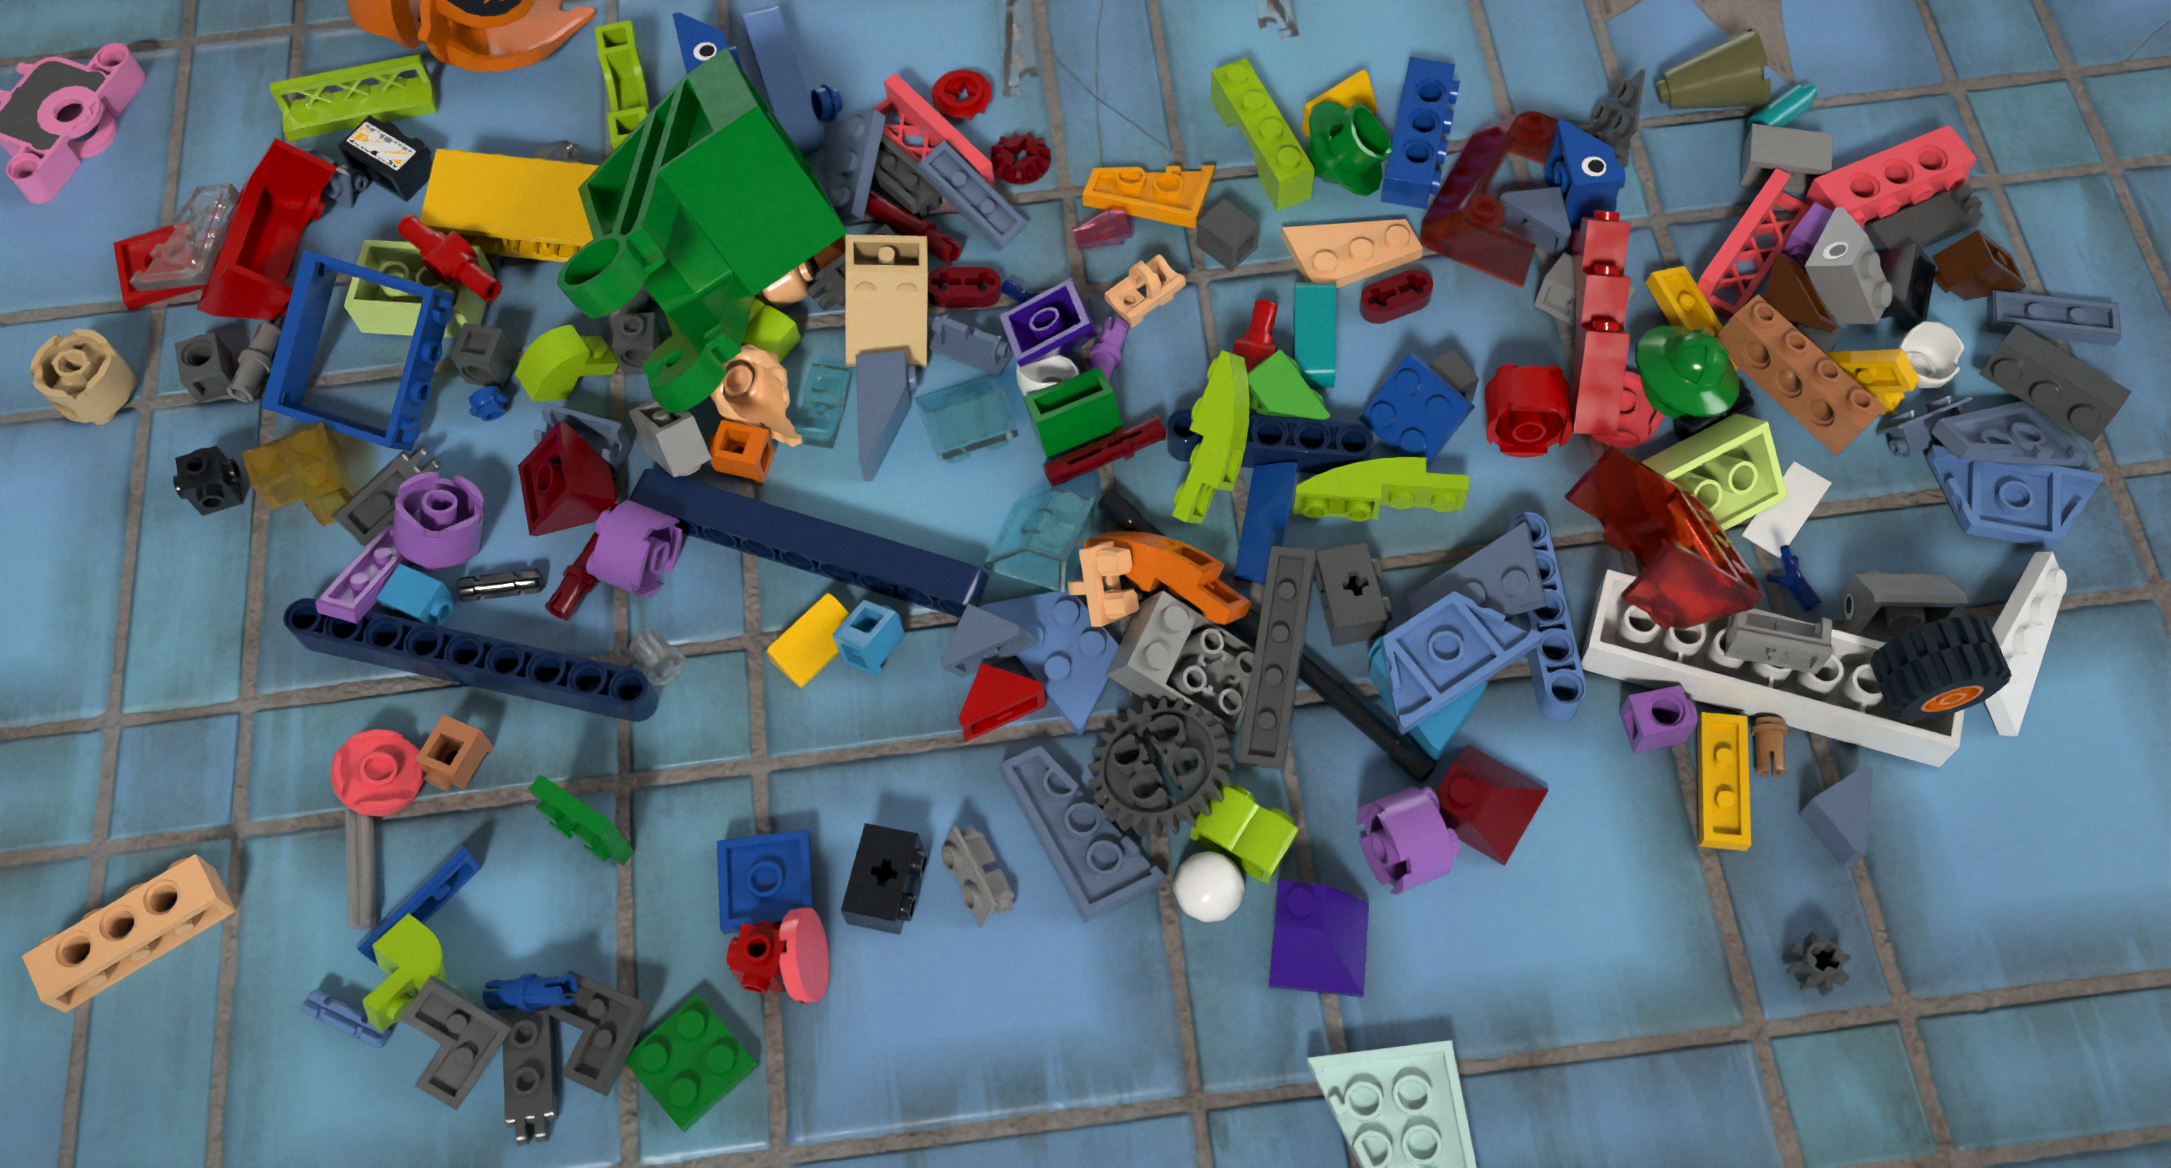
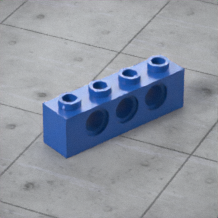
[1380,57,1460,209]

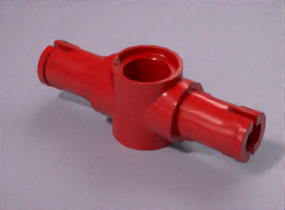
[397,214,502,303]
[1232,300,1278,414]

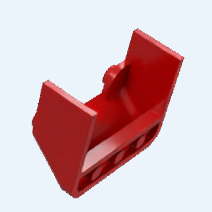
[197,138,337,321]

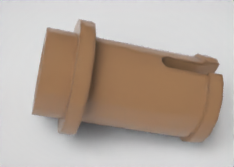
[1750,716,1789,777]

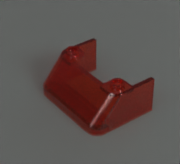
[1419,111,1596,288]
[1565,445,1766,630]

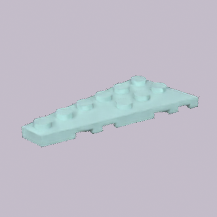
[1306,1040,1477,1168]

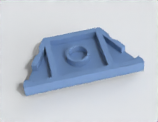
[1927,445,2103,549]
[979,589,1119,736]
[1381,591,1544,735]

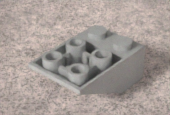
[1105,591,1255,734]

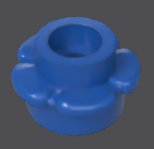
[811,83,842,121]
[468,386,509,421]

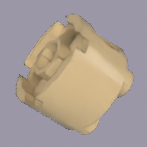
[30,329,138,425]

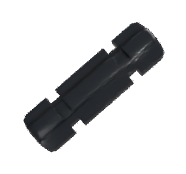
[457,568,543,602]

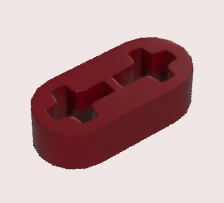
[927,267,1002,308]
[1359,269,1433,324]

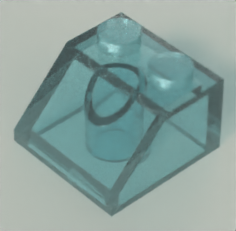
[915,374,1019,463]
[984,487,1096,593]

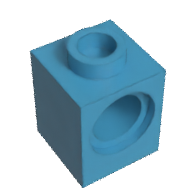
[376,563,456,626]

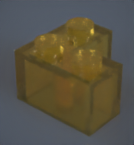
[242,422,356,527]

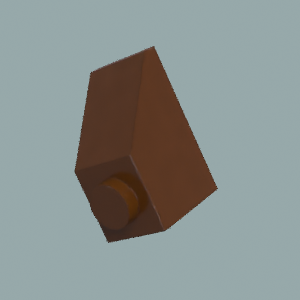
[1932,230,2027,301]

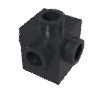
[173,445,243,516]

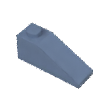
[856,350,917,481]

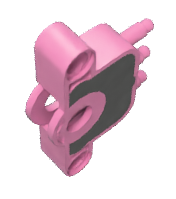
[0,43,146,204]

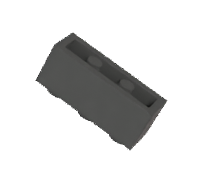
[1979,324,2132,443]

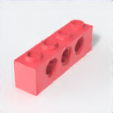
[1803,125,1977,227]

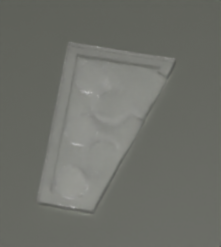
[129,183,240,291]

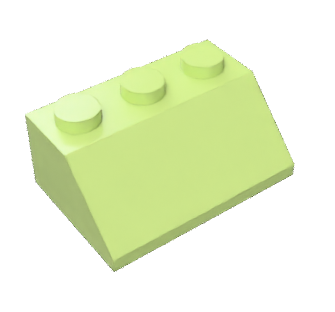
[1632,413,1788,553]

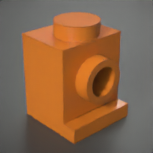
[707,420,776,485]

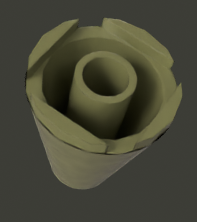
[1656,28,1771,110]

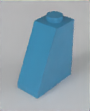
[1367,626,1488,763]

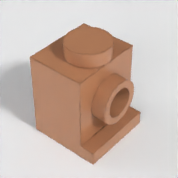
[414,715,494,791]

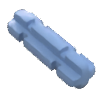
[302,990,392,1048]

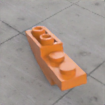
[1083,531,1252,625]

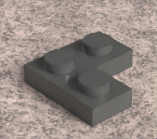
[546,970,653,1096]
[401,975,513,1110]

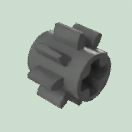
[1786,932,1851,996]

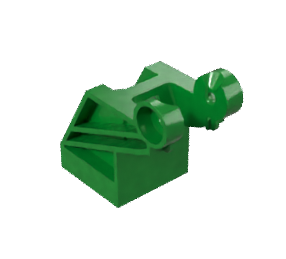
[557,48,847,413]

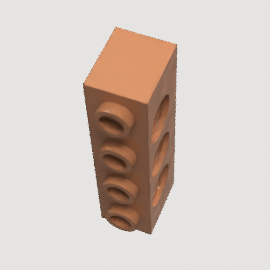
[1715,294,1886,456]

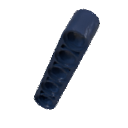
[1167,408,1374,474]

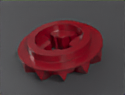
[990,131,1051,185]

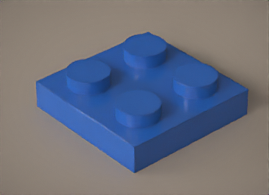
[1359,353,1475,469]
[717,829,815,934]

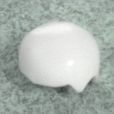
[1896,321,1964,388]
[1016,355,1079,397]
[1172,851,1245,923]

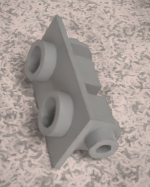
[941,826,1015,927]

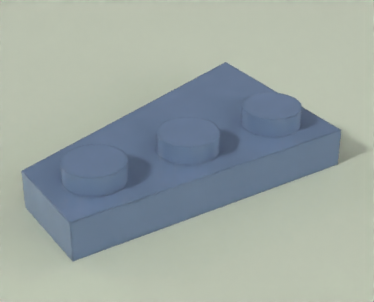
[824,109,886,226]
[1931,401,2088,466]
[1407,522,1548,618]

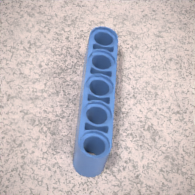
[742,5,824,154]
[1507,511,1586,723]

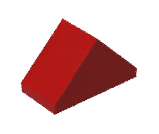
[958,663,1046,742]

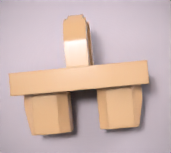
[1104,254,1186,328]
[1067,541,1139,627]

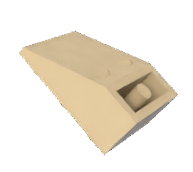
[845,234,928,368]

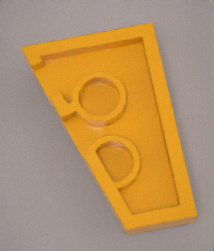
[1083,165,1215,229]

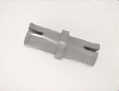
[227,323,281,402]

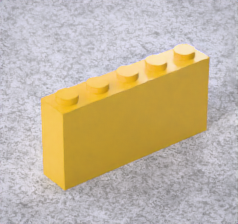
[420,149,599,263]

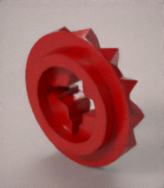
[932,69,992,122]

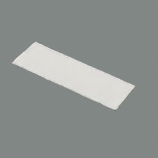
[1741,461,1832,558]

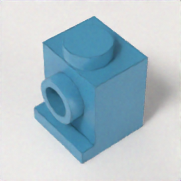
[832,599,906,677]

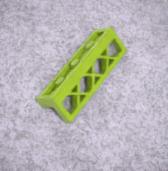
[270,54,437,141]

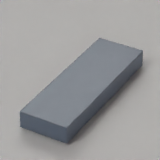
[915,140,1028,252]
[1987,290,2122,345]

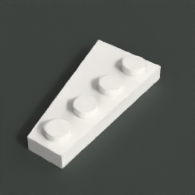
[1985,552,2067,736]

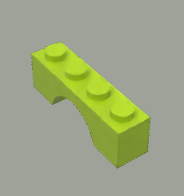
[594,20,651,150]
[1210,58,1315,211]

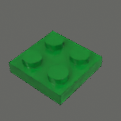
[529,774,634,866]
[625,993,759,1133]

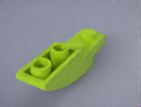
[1172,350,1250,524]
[1293,457,1469,521]

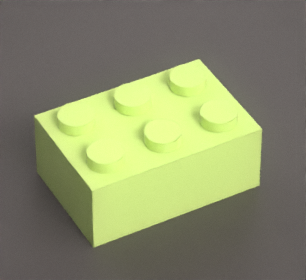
[344,240,494,338]

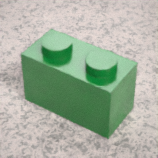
[1023,367,1123,457]

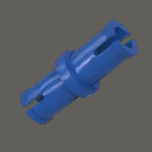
[482,973,578,1012]

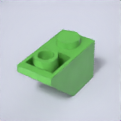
[1247,349,1330,421]

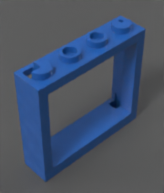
[261,249,455,451]

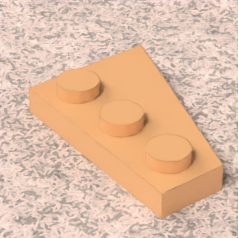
[1281,219,1423,288]

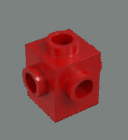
[726,921,787,994]

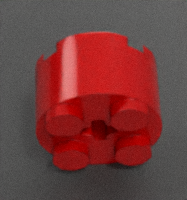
[1484,364,1573,457]

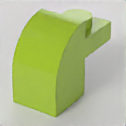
[515,325,619,402]
[362,913,447,1033]

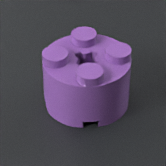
[393,472,484,573]
[586,500,683,598]
[1356,786,1461,895]

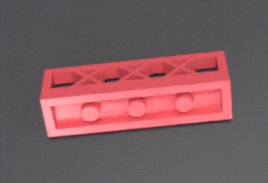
[869,73,995,188]
[1697,168,1812,320]

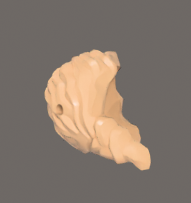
[710,344,802,448]

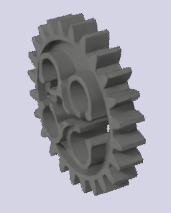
[1088,697,1235,838]

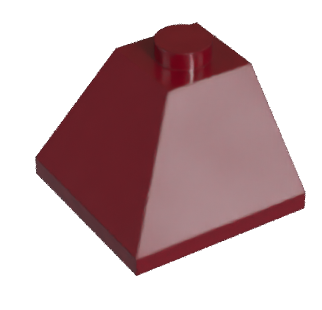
[518,421,616,536]
[1435,744,1549,866]

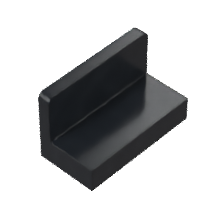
[1877,243,1936,332]

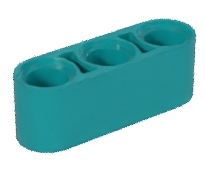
[1293,282,1336,388]

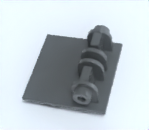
[1592,69,1645,168]

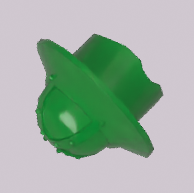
[1306,100,1392,196]
[1635,325,1739,418]

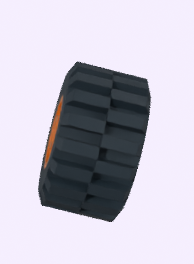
[1870,617,2012,720]

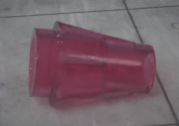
[1072,206,1133,251]

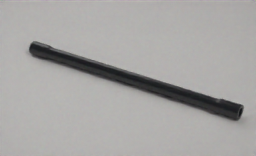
[1098,489,1437,784]

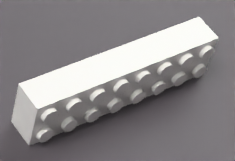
[1580,569,1965,767]

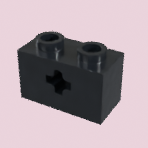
[840,823,928,935]

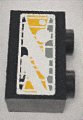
[338,115,433,202]

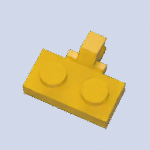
[1826,349,1919,415]

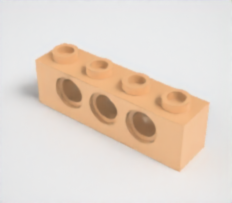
[22,854,236,1013]

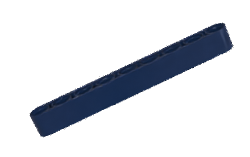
[629,469,989,618]
[283,598,658,722]

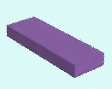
[315,524,412,624]

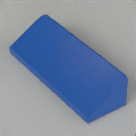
[1233,462,1297,584]
[357,845,483,965]

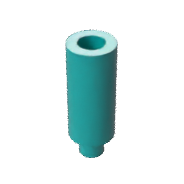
[1747,83,1818,131]

